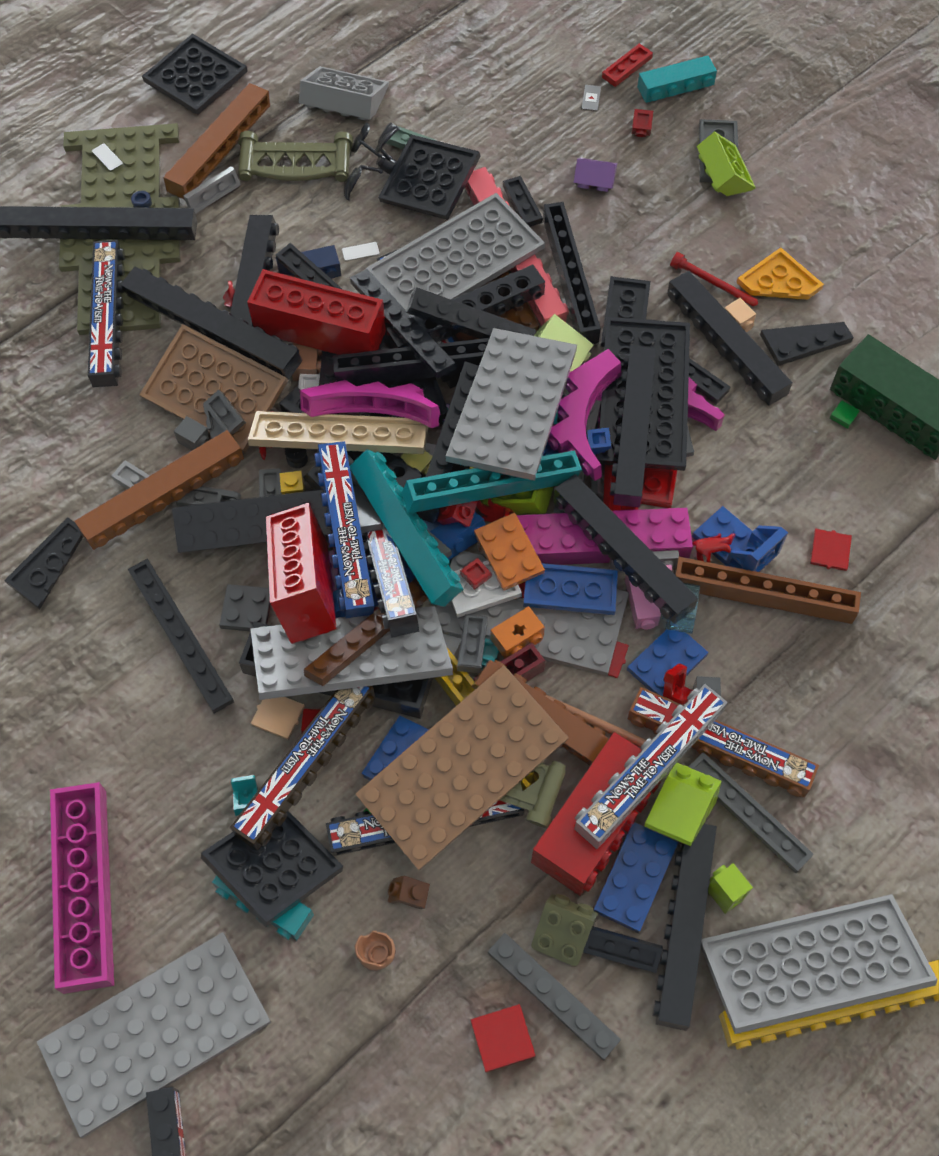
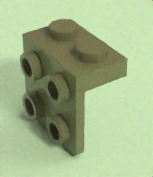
[531,894,598,966]

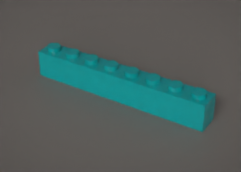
[350,450,464,607]
[402,450,582,513]

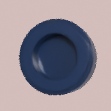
[131,191,152,208]

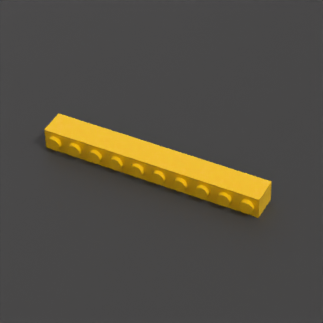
[719,960,939,1050]

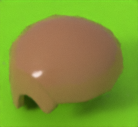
[355,931,396,971]

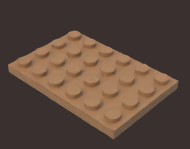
[140,324,288,453]

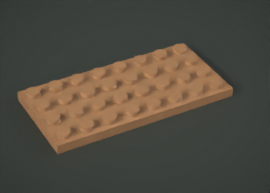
[356,665,569,870]

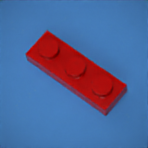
[602,43,653,87]

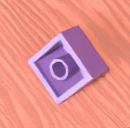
[574,158,618,192]

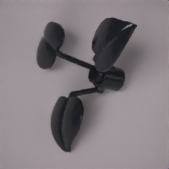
[344,123,400,201]

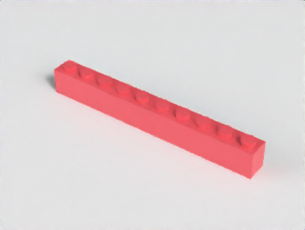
[465,167,569,326]

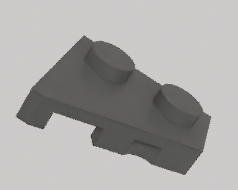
[203,390,246,439]

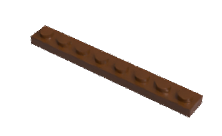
[304,579,429,686]

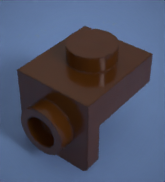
[388,876,430,909]

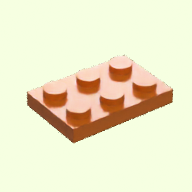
[474,513,545,591]

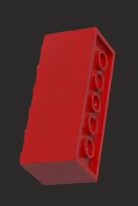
[247,269,386,355]
[266,503,336,644]
[531,732,661,896]

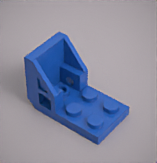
[692,506,788,572]

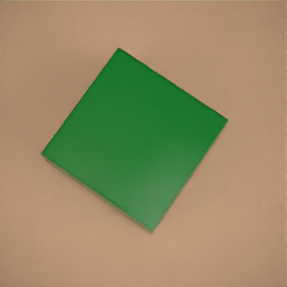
[830,400,860,429]

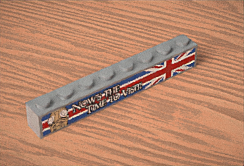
[574,684,728,849]

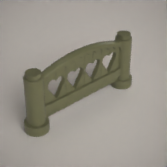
[238,131,353,182]
[499,761,566,829]

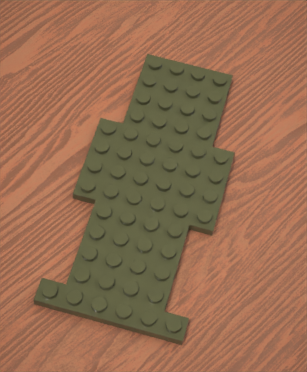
[59,123,181,335]

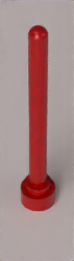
[670,252,758,306]

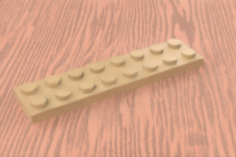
[248,411,428,454]

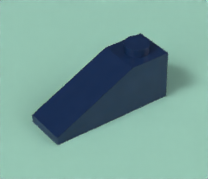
[276,245,341,279]

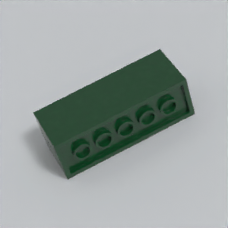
[829,334,939,460]

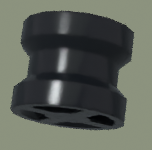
[285,448,308,469]

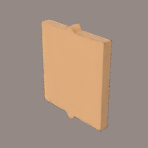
[251,697,305,740]

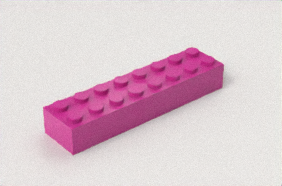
[517,508,693,565]
[50,782,114,994]

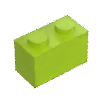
[708,863,753,914]

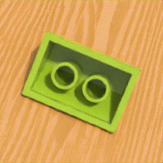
[697,131,756,196]

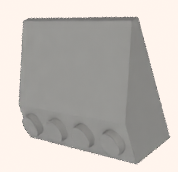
[299,66,389,120]

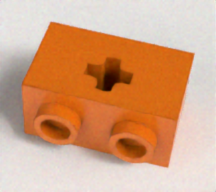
[490,606,545,659]

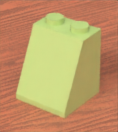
[534,314,594,373]

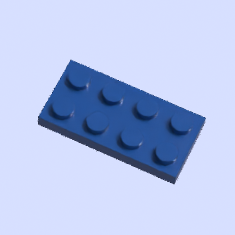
[523,563,618,615]
[593,823,678,933]

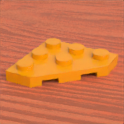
[737,247,824,300]

